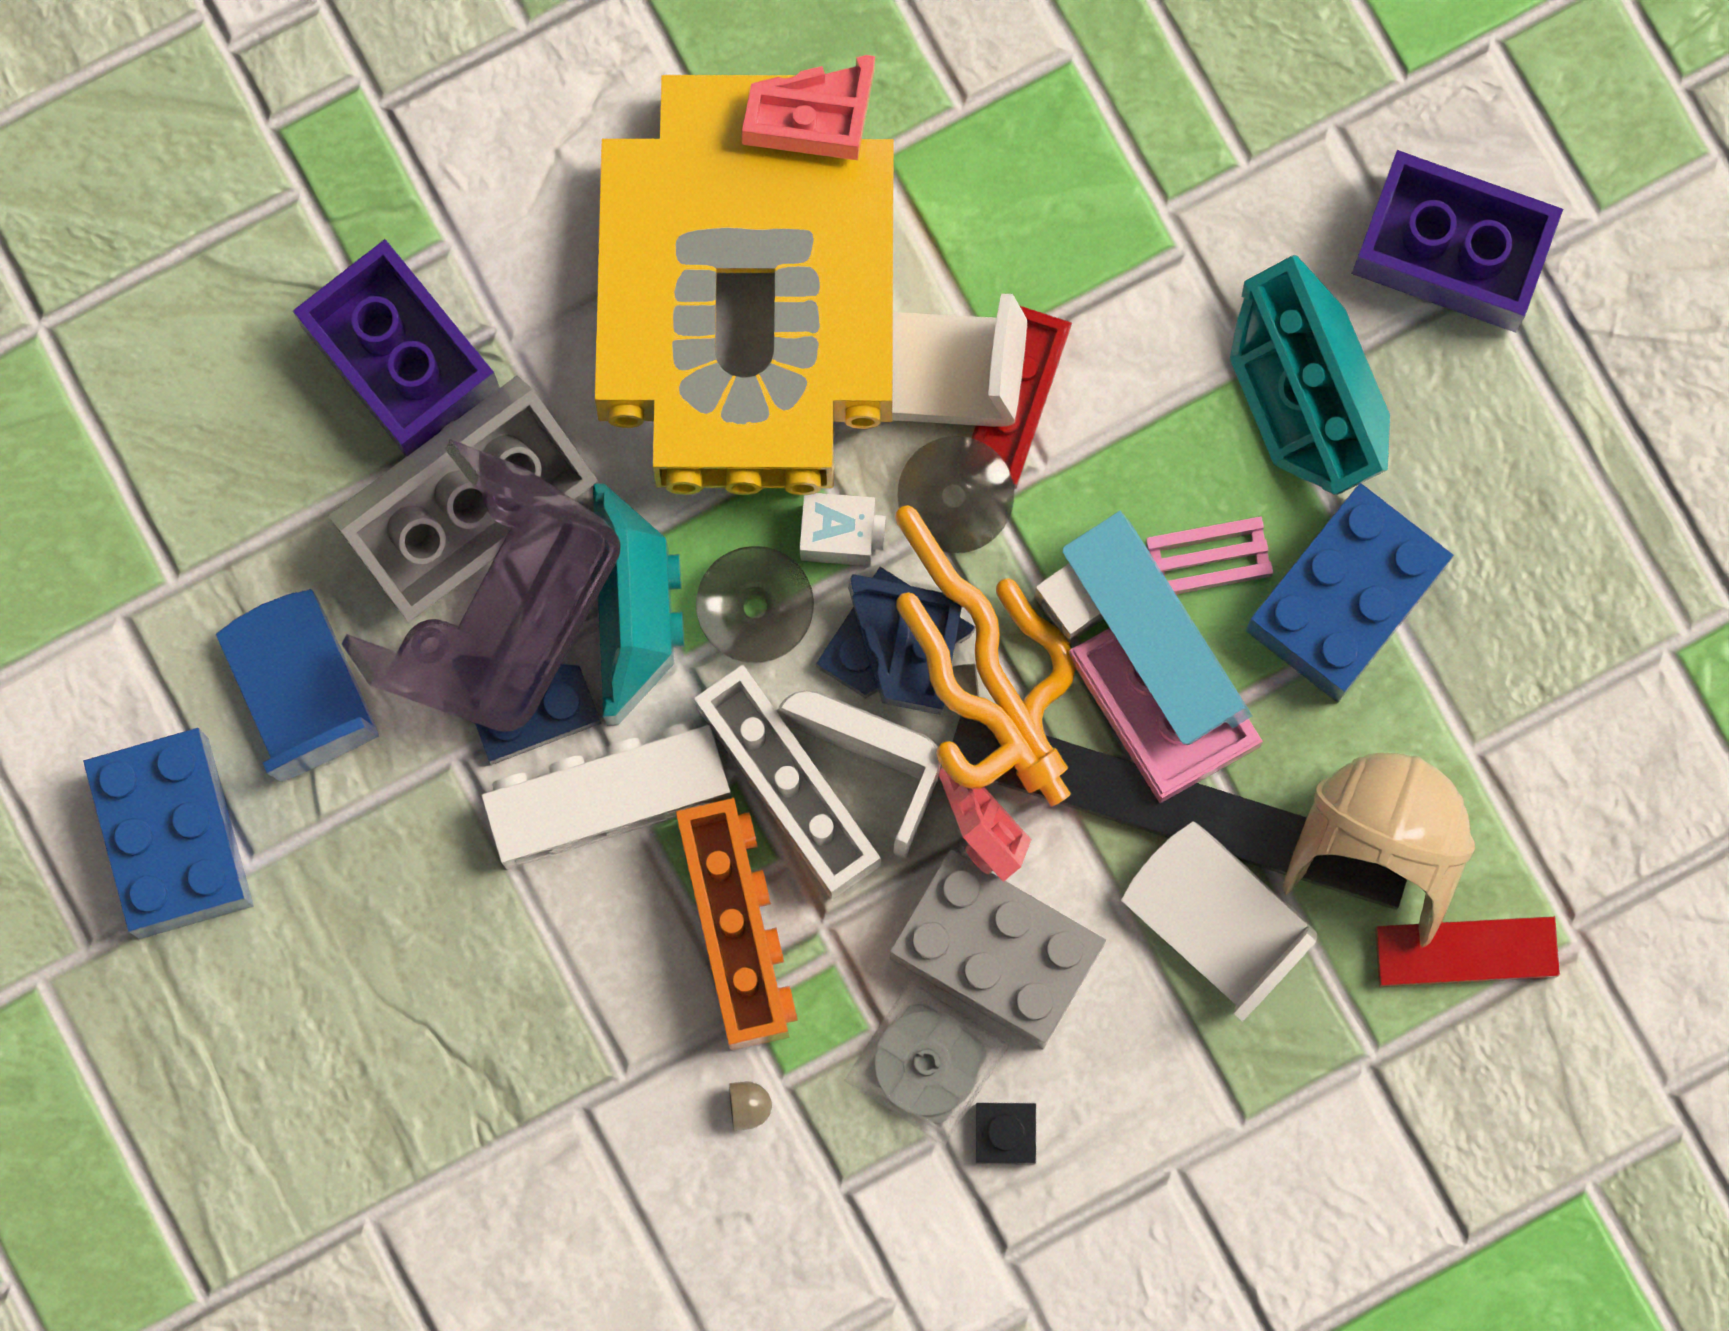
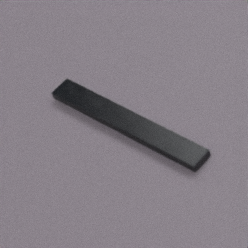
[952,716,1407,910]

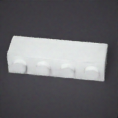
[694,664,881,900]
[482,721,732,870]

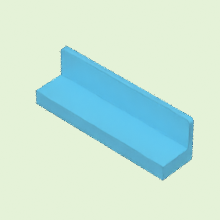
[1063,511,1253,745]

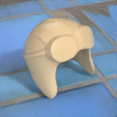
[1283,753,1475,948]

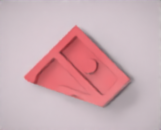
[742,55,875,160]
[939,767,1032,882]

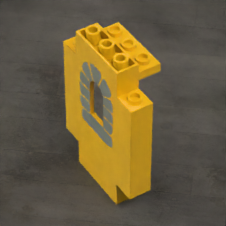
[595,75,894,495]

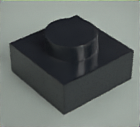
[976,1103,1036,1165]

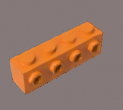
[676,798,798,1051]

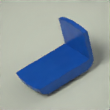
[216,589,379,782]

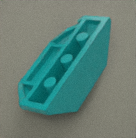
[1230,255,1390,495]
[593,483,684,726]

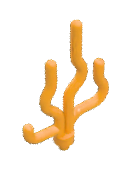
[895,505,1076,807]

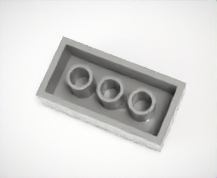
[327,376,598,623]

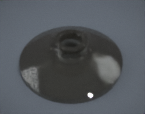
[897,436,1015,553]
[696,546,814,663]

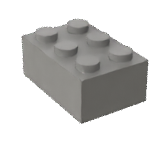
[890,849,1106,1049]

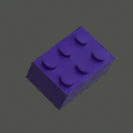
[1351,150,1564,333]
[293,239,500,457]

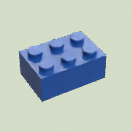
[1246,483,1454,703]
[83,728,254,939]

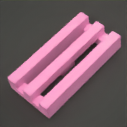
[1145,516,1273,594]

